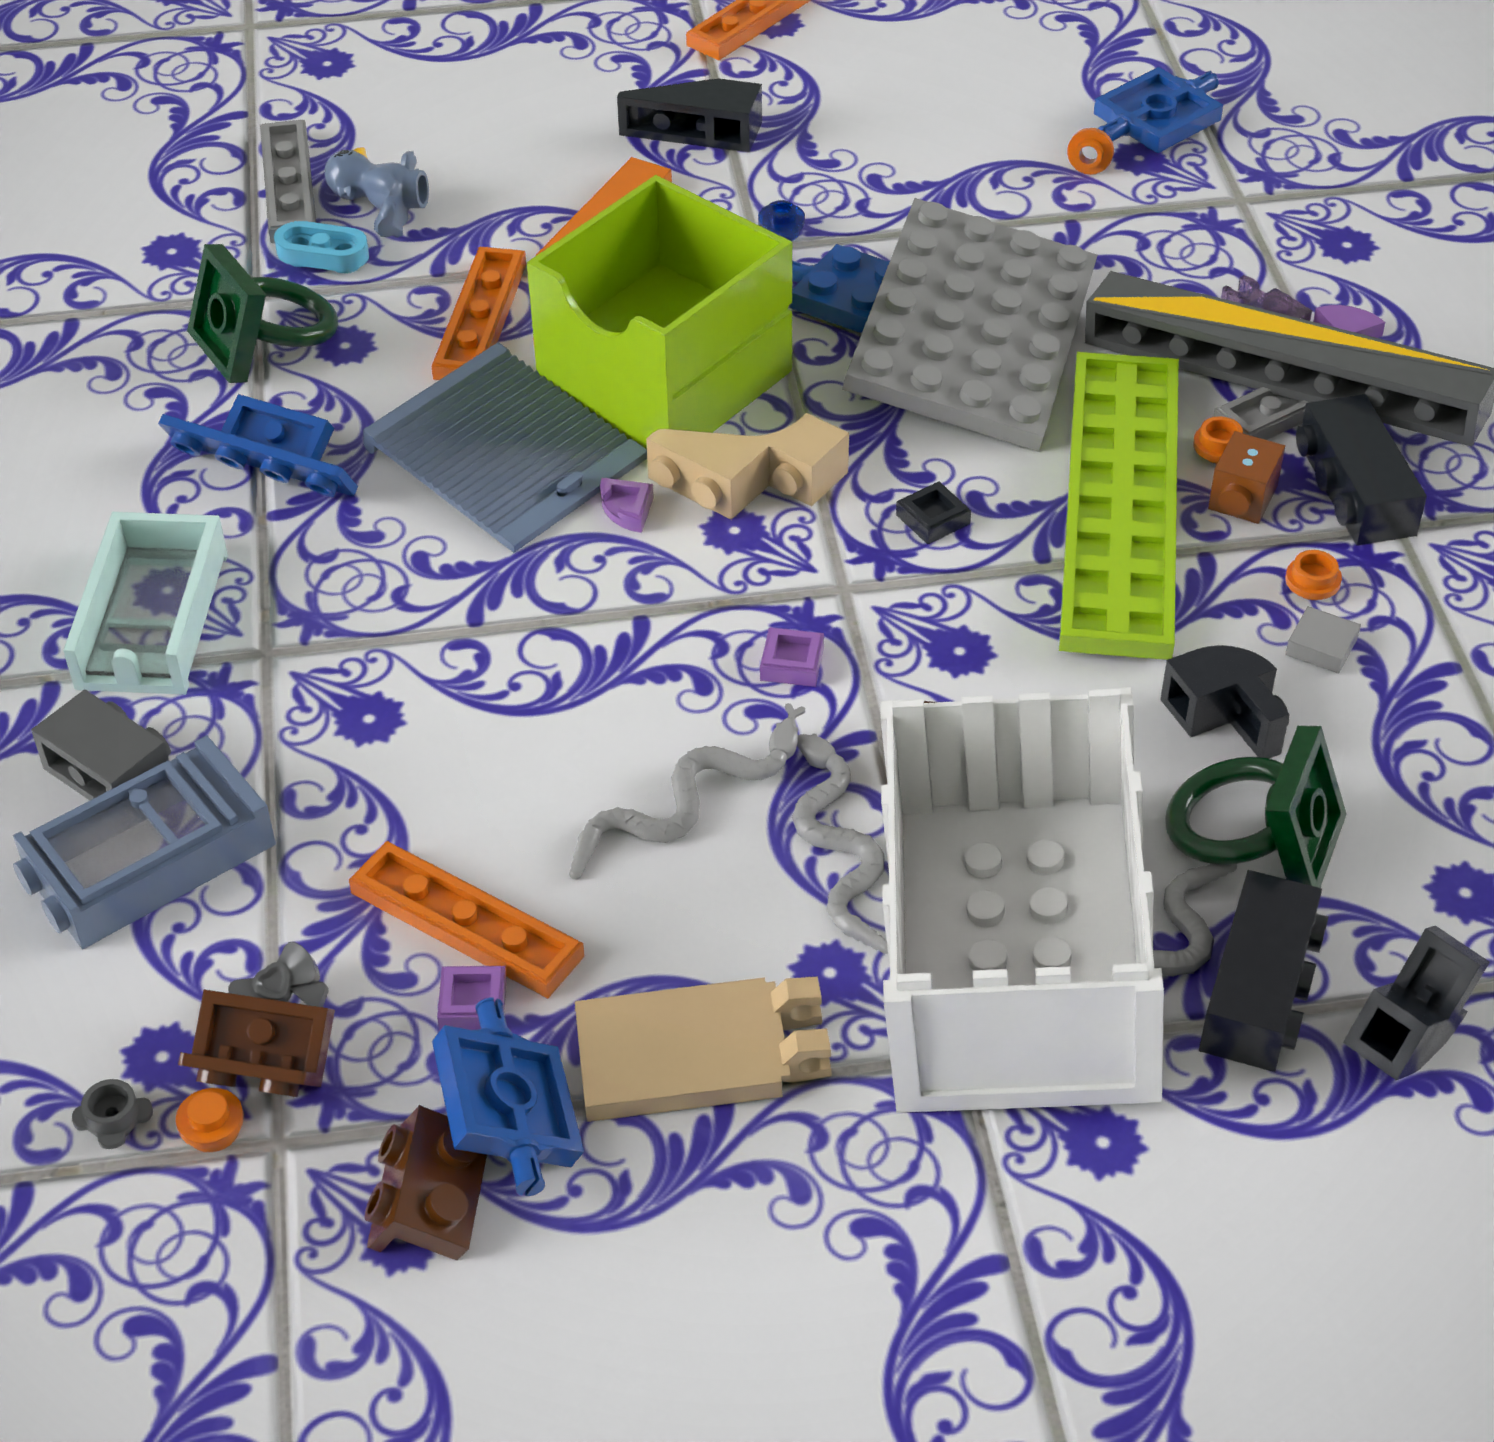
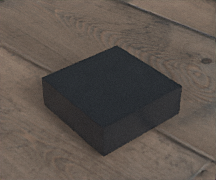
[896,481,971,545]

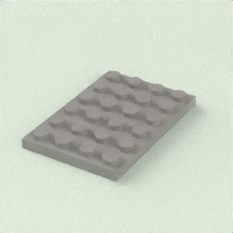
[842,198,1098,452]

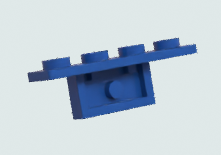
[158,394,358,497]

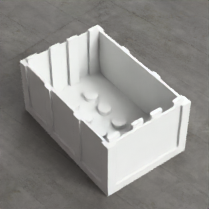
[880,687,1164,1113]

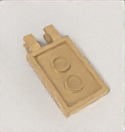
[575,976,832,1122]

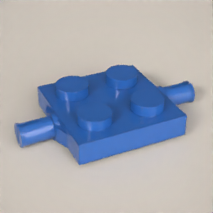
[1094,67,1223,153]
[789,244,890,333]
[432,997,584,1196]

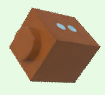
[1208,431,1286,524]

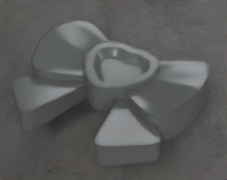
[228,942,329,1007]

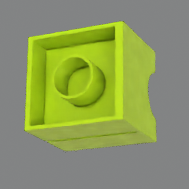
[527,175,793,449]

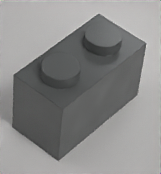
[31,689,171,801]

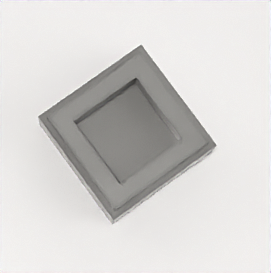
[1285,606,1361,673]

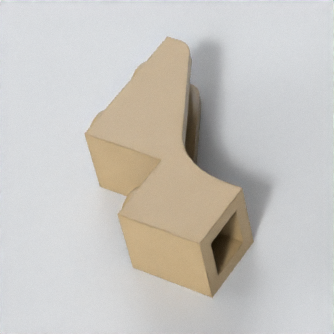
[646,413,849,520]

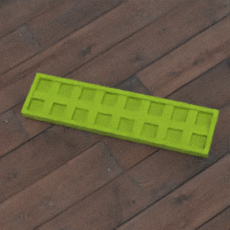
[1059,352,1179,660]

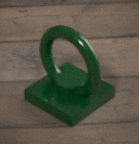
[187,244,338,383]
[1165,726,1347,888]

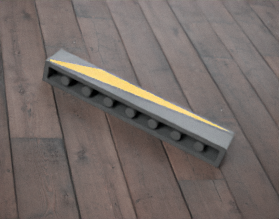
[1085,271,1494,447]

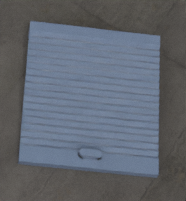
[363,342,647,553]

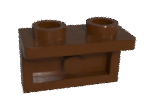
[178,989,335,1097]
[365,1105,487,1261]

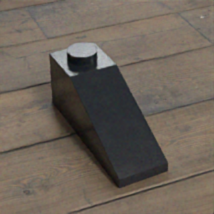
[617,78,762,153]

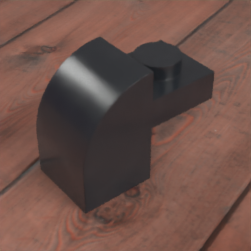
[1160,645,1290,759]
[1343,925,1490,1080]

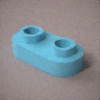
[274,221,369,273]

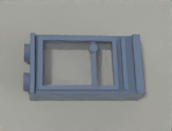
[13,735,276,950]

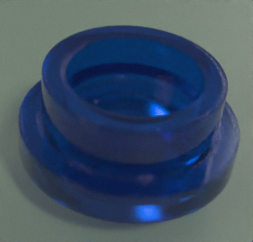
[758,200,805,241]

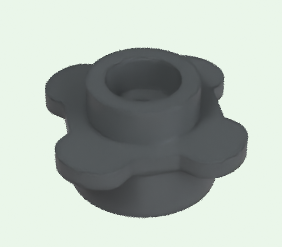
[72,1079,153,1149]

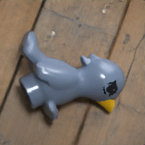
[325,147,429,238]

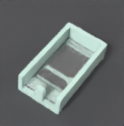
[63,512,228,695]

